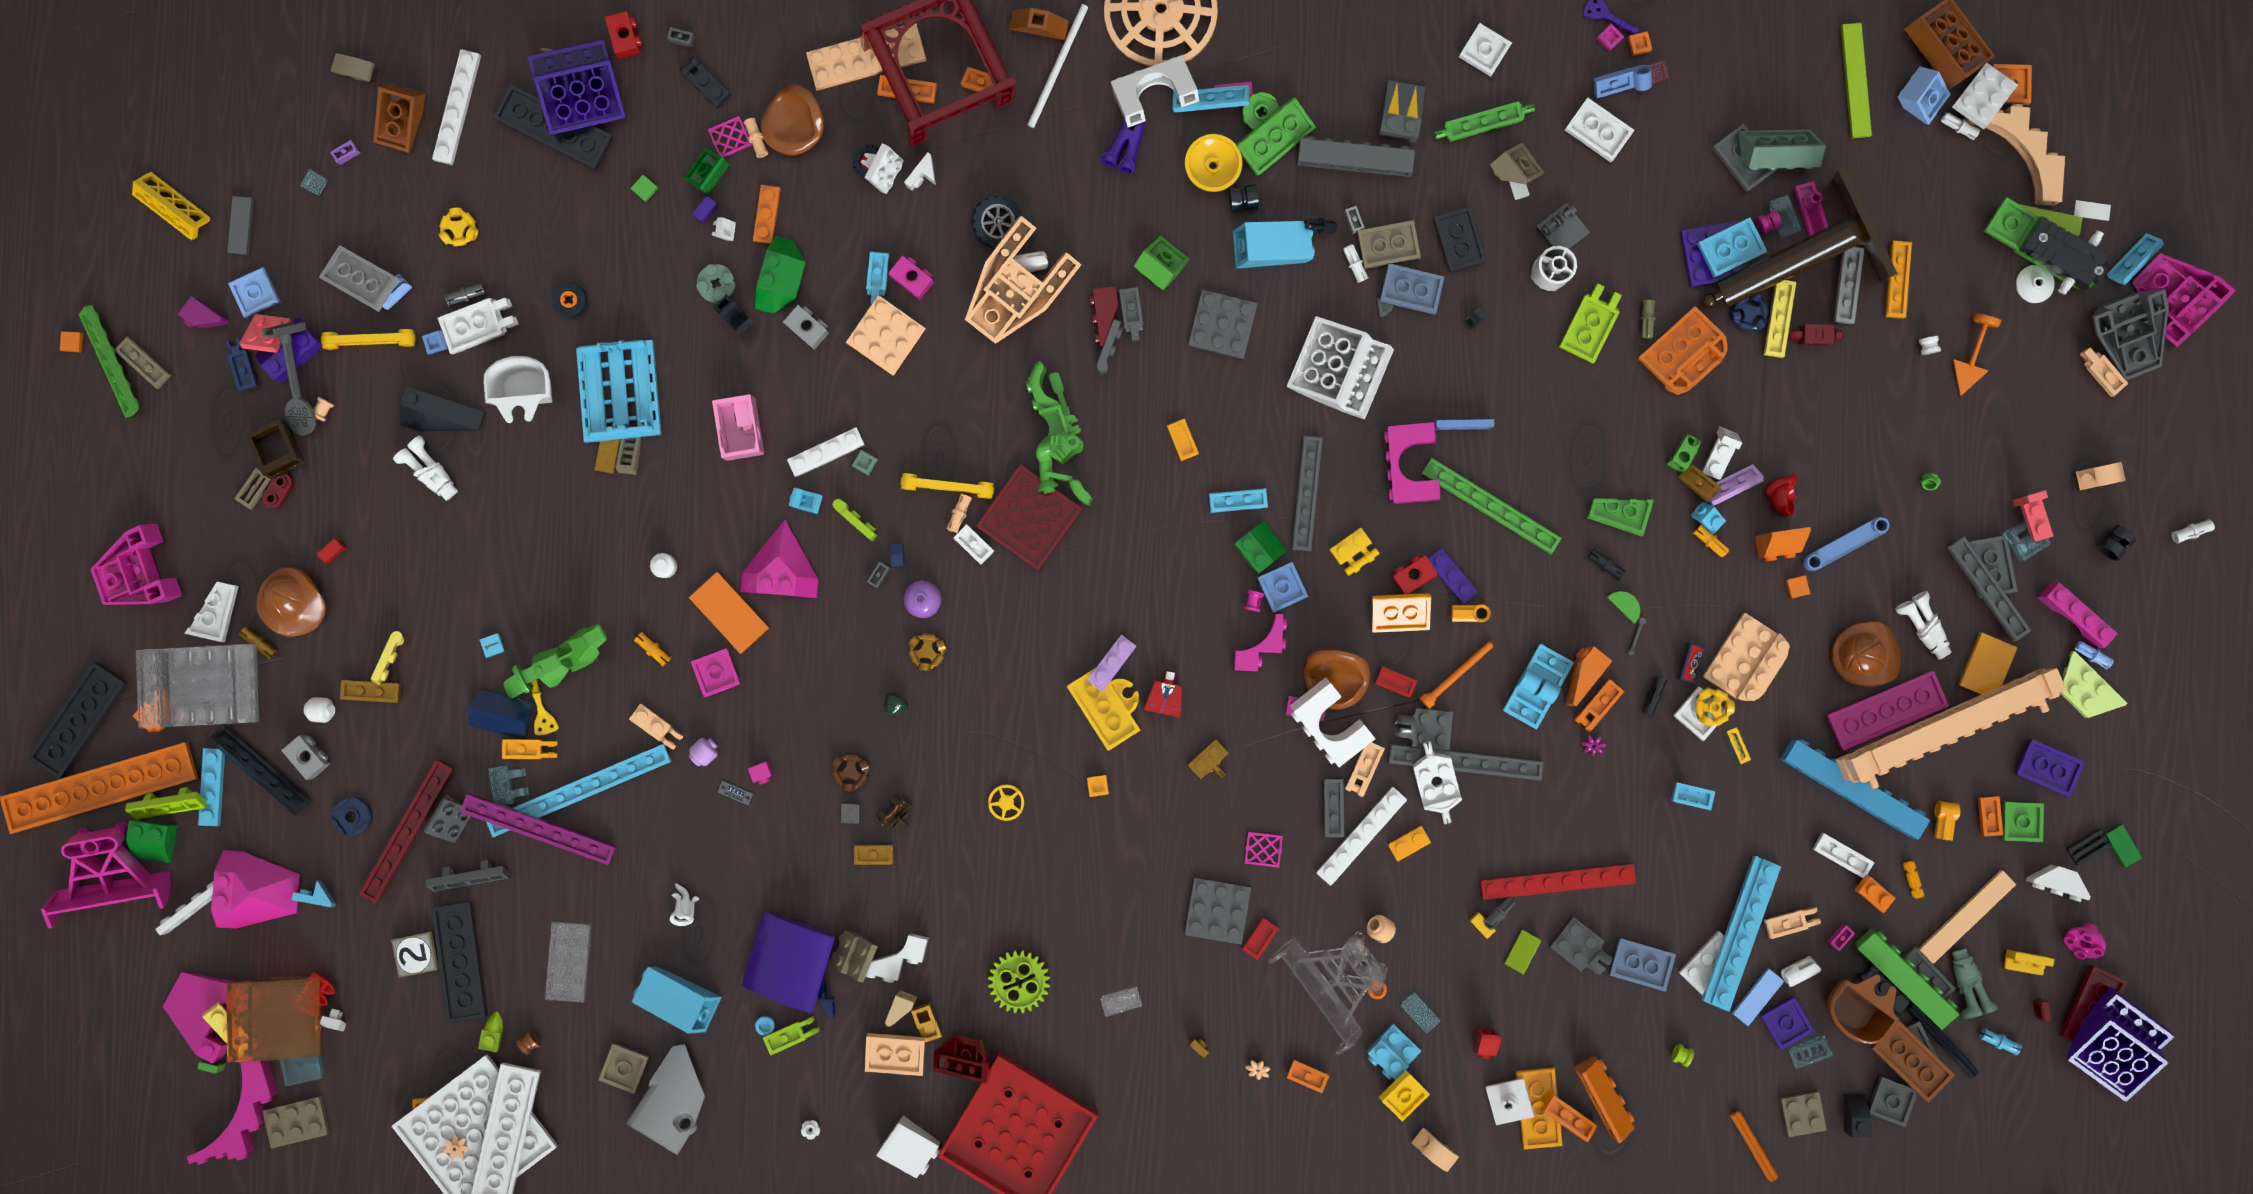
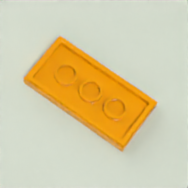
[1515,1067,1562,1149]

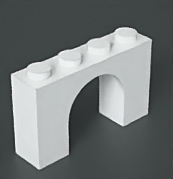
[1111,55,1199,127]
[1290,677,1375,767]

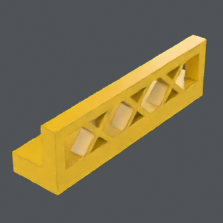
[132,172,210,241]

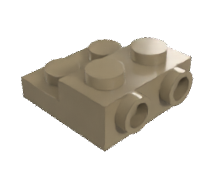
[830,930,878,982]

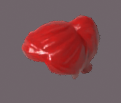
[1765,472,1798,517]

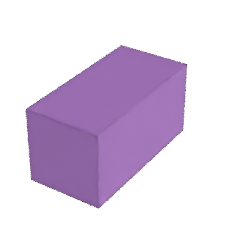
[330,140,361,165]

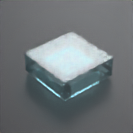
[300,169,328,196]

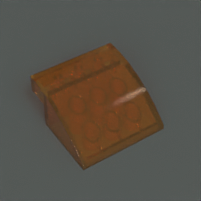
[226,977,321,1062]

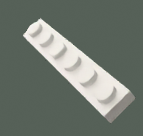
[432,49,481,165]
[1316,787,1407,886]

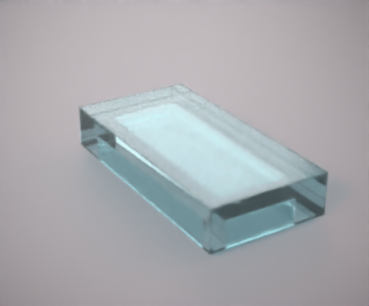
[1768,195,1802,238]
[1400,992,1441,1034]

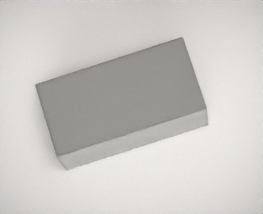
[1344,206,1364,234]

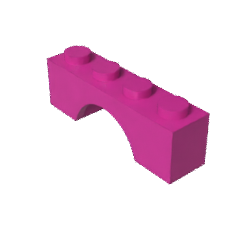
[2037,582,2118,648]

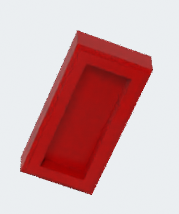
[1374,666,1417,698]
[1241,917,1279,960]

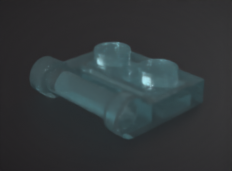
[2003,521,2051,562]

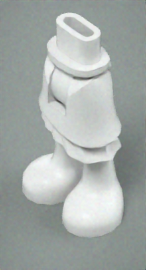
[393,436,458,501]
[1895,591,1952,660]

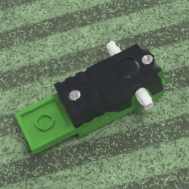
[1984,197,2109,294]

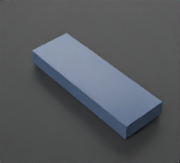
[1434,419,1494,430]

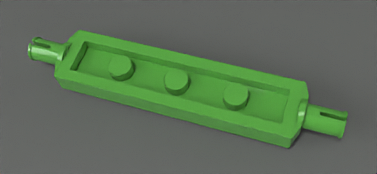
[1434,101,1535,142]

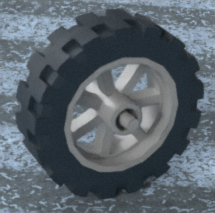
[971,196,1022,248]

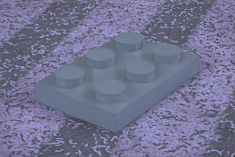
[1380,264,1444,315]
[1608,938,1676,992]

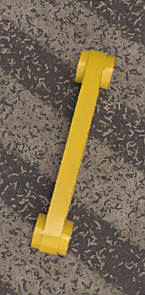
[321,329,416,350]
[900,473,994,499]

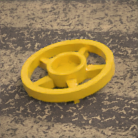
[988,785,1024,821]

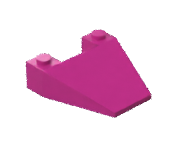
[91,524,182,605]
[163,972,259,1064]

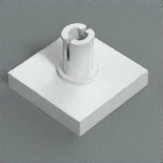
[1486,1077,1534,1125]

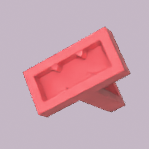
[2012,490,2053,542]

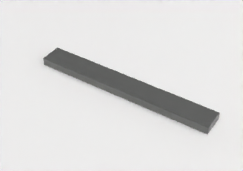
[1388,744,1544,781]

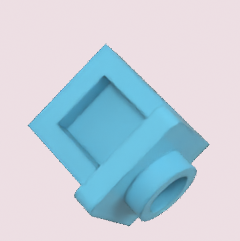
[789,488,823,514]
[1691,502,1726,535]

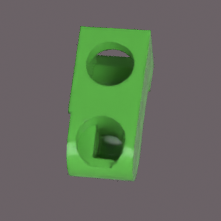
[1667,433,1701,473]

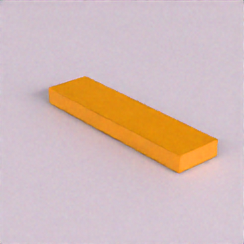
[1885,240,1912,319]

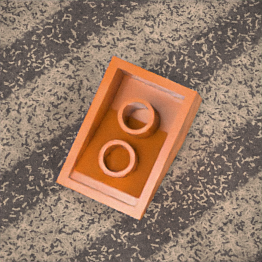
[1755,527,1811,562]
[1565,646,1612,706]

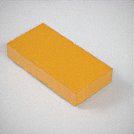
[1167,418,1199,461]

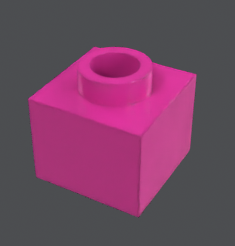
[748,761,774,785]

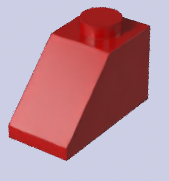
[1474,1028,1502,1059]

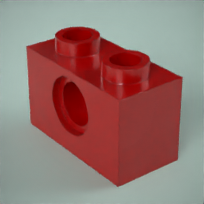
[605,11,642,59]
[1391,555,1438,595]

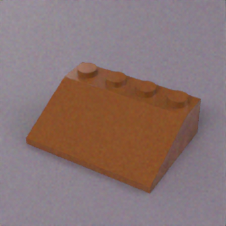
[1905,0,1995,90]

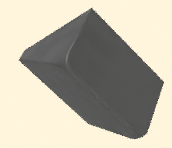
[841,803,861,824]

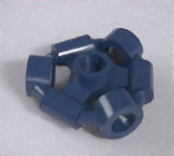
[1730,293,1769,331]

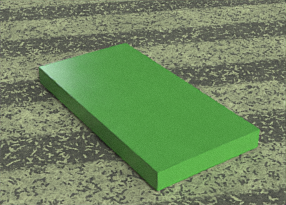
[1236,97,1316,176]

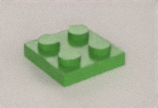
[2001,802,2044,842]

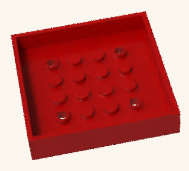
[938,1052,1098,1194]

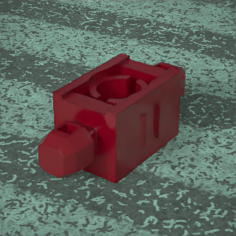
[1789,324,1845,345]

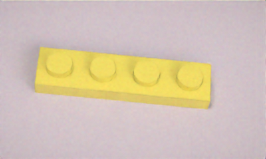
[1763,280,1796,358]

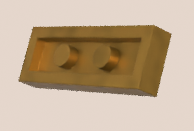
[340,680,401,703]

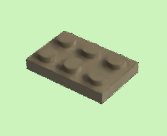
[1357,220,1421,269]
[262,1095,330,1149]

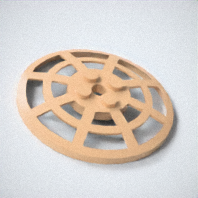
[1104,0,1218,67]

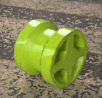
[1671,1043,1694,1067]

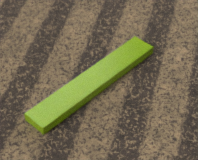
[1840,23,1872,139]

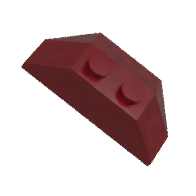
[934,1034,990,1083]

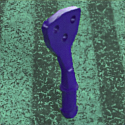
[1583,0,1640,35]

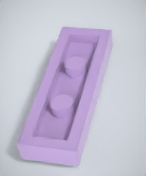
[1708,464,1764,506]
[1087,634,1136,692]

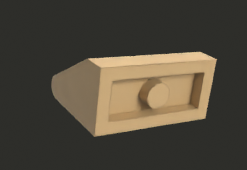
[885,990,917,1027]

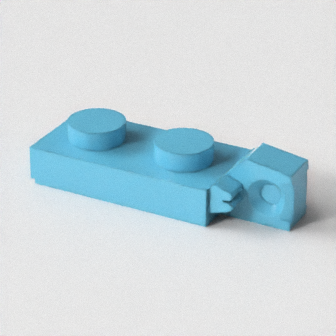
[866,252,890,304]

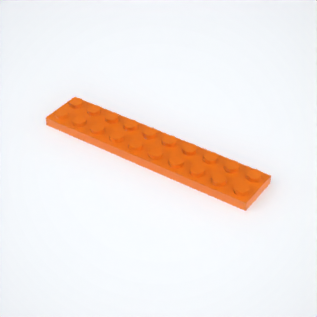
[0,742,199,834]

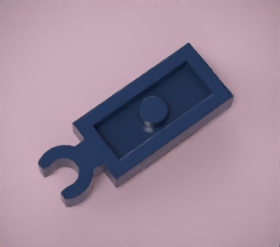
[226,338,259,392]

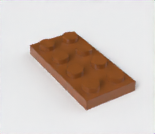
[1870,1021,1955,1103]

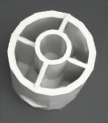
[1531,246,1577,291]

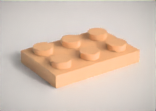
[865,1033,925,1076]

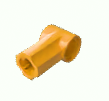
[1451,605,1491,622]
[1934,801,1960,841]

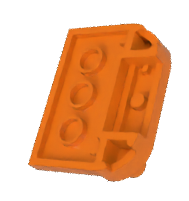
[1638,306,1728,395]

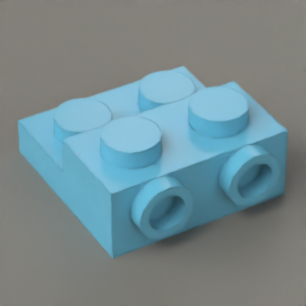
[1366,1023,1421,1080]

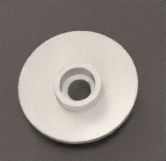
[2016,265,2055,303]

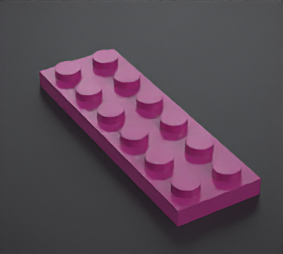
[1826,671,1949,751]

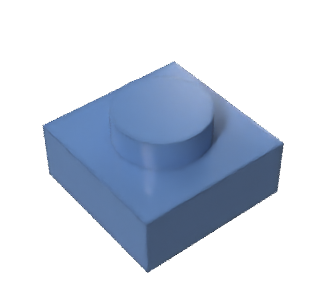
[422,330,448,354]

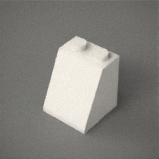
[876,1116,941,1178]

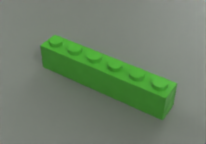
[1855,928,1960,1030]

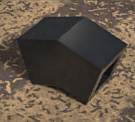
[1463,306,1487,329]

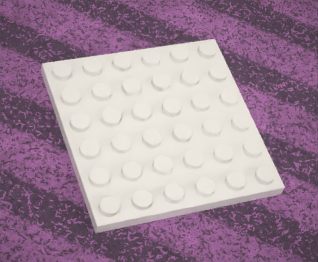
[392,1054,558,1194]

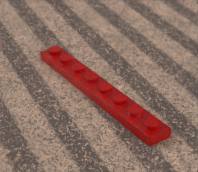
[1480,864,1636,900]

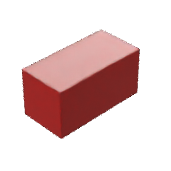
[317,538,346,564]

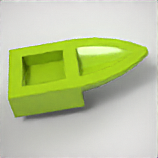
[478,1011,503,1052]

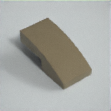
[331,53,375,82]

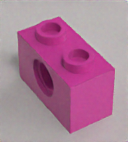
[888,255,934,300]

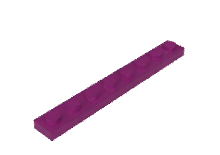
[460,793,616,865]

